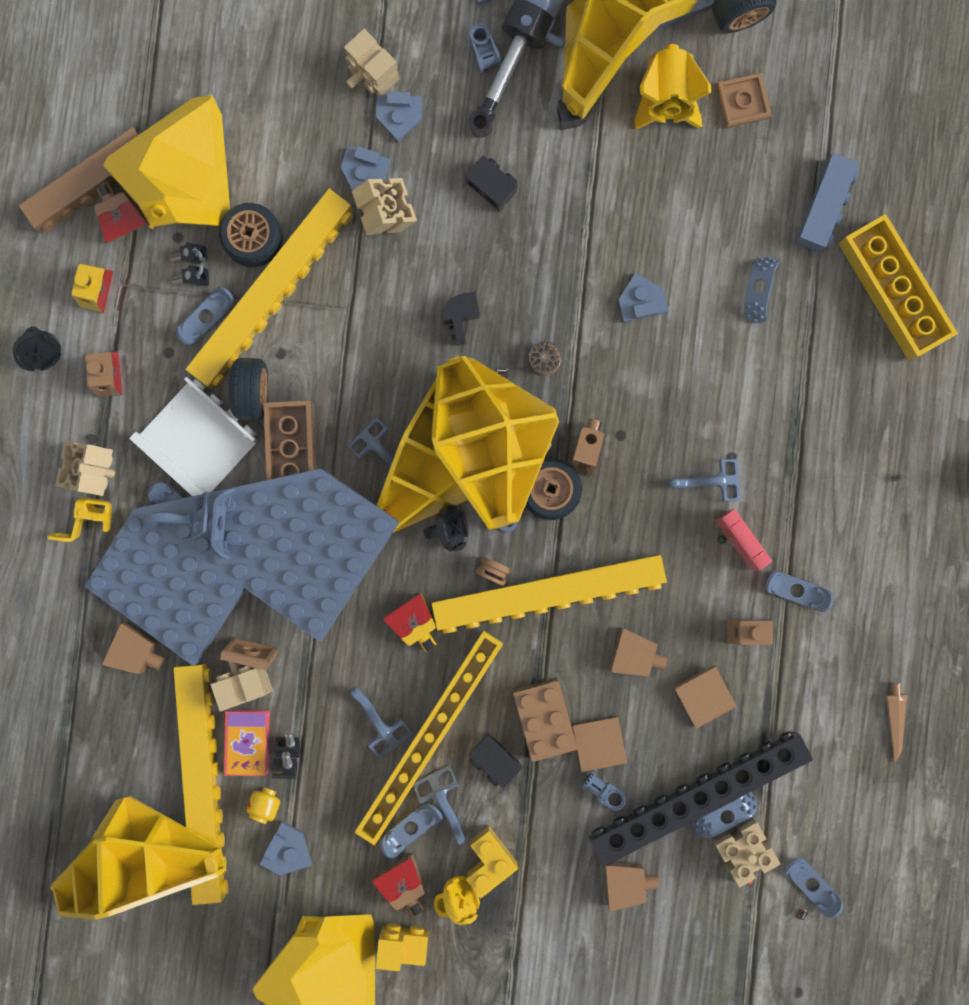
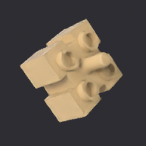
[344,28,399,95]
[352,178,417,235]
[55,441,115,496]
[210,661,273,712]
[711,817,781,888]

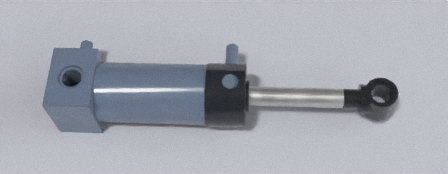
[469,0,566,138]

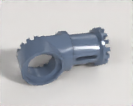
[580,770,626,811]

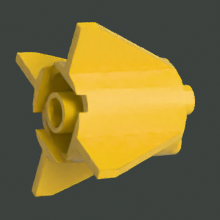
[634,44,711,130]

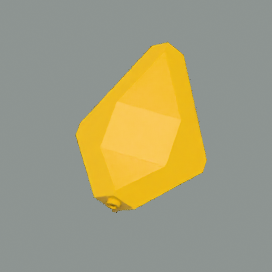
[561,0,697,119]
[103,95,230,229]
[431,356,559,530]
[377,379,468,533]
[50,796,227,920]
[252,914,375,1005]

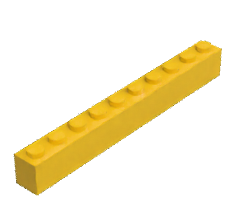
[185,188,353,389]
[432,555,667,634]
[355,630,503,846]
[174,663,228,905]

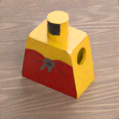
[72,264,114,313]
[383,593,437,652]

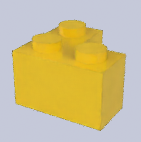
[466,826,518,898]
[376,923,429,971]

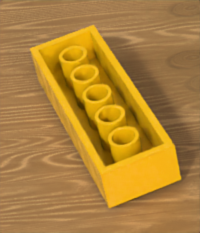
[838,214,958,361]

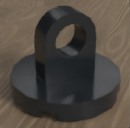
[12,326,62,371]
[423,505,468,552]

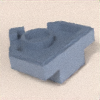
[376,92,423,143]
[341,146,391,191]
[618,272,668,323]
[259,821,313,875]

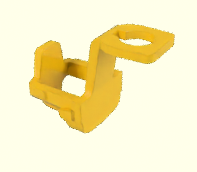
[47,497,112,542]

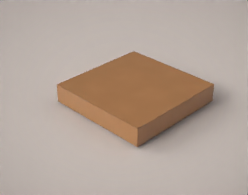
[716,72,772,129]
[220,637,278,670]
[673,665,737,729]
[572,716,627,772]

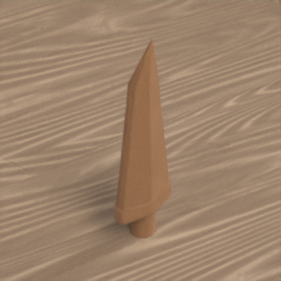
[885,682,907,764]

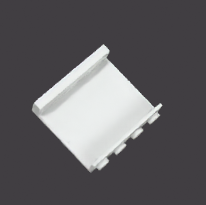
[129,377,259,496]

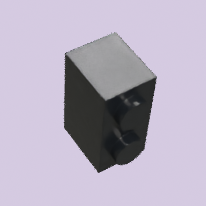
[465,155,518,212]
[469,732,523,788]

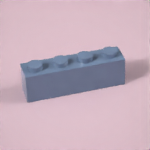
[795,152,859,253]

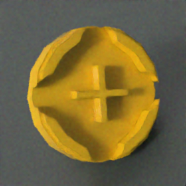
[434,876,480,925]

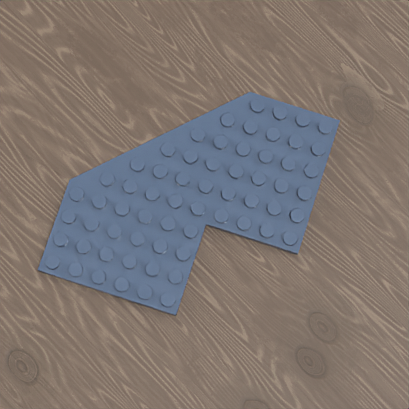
[84,469,400,666]

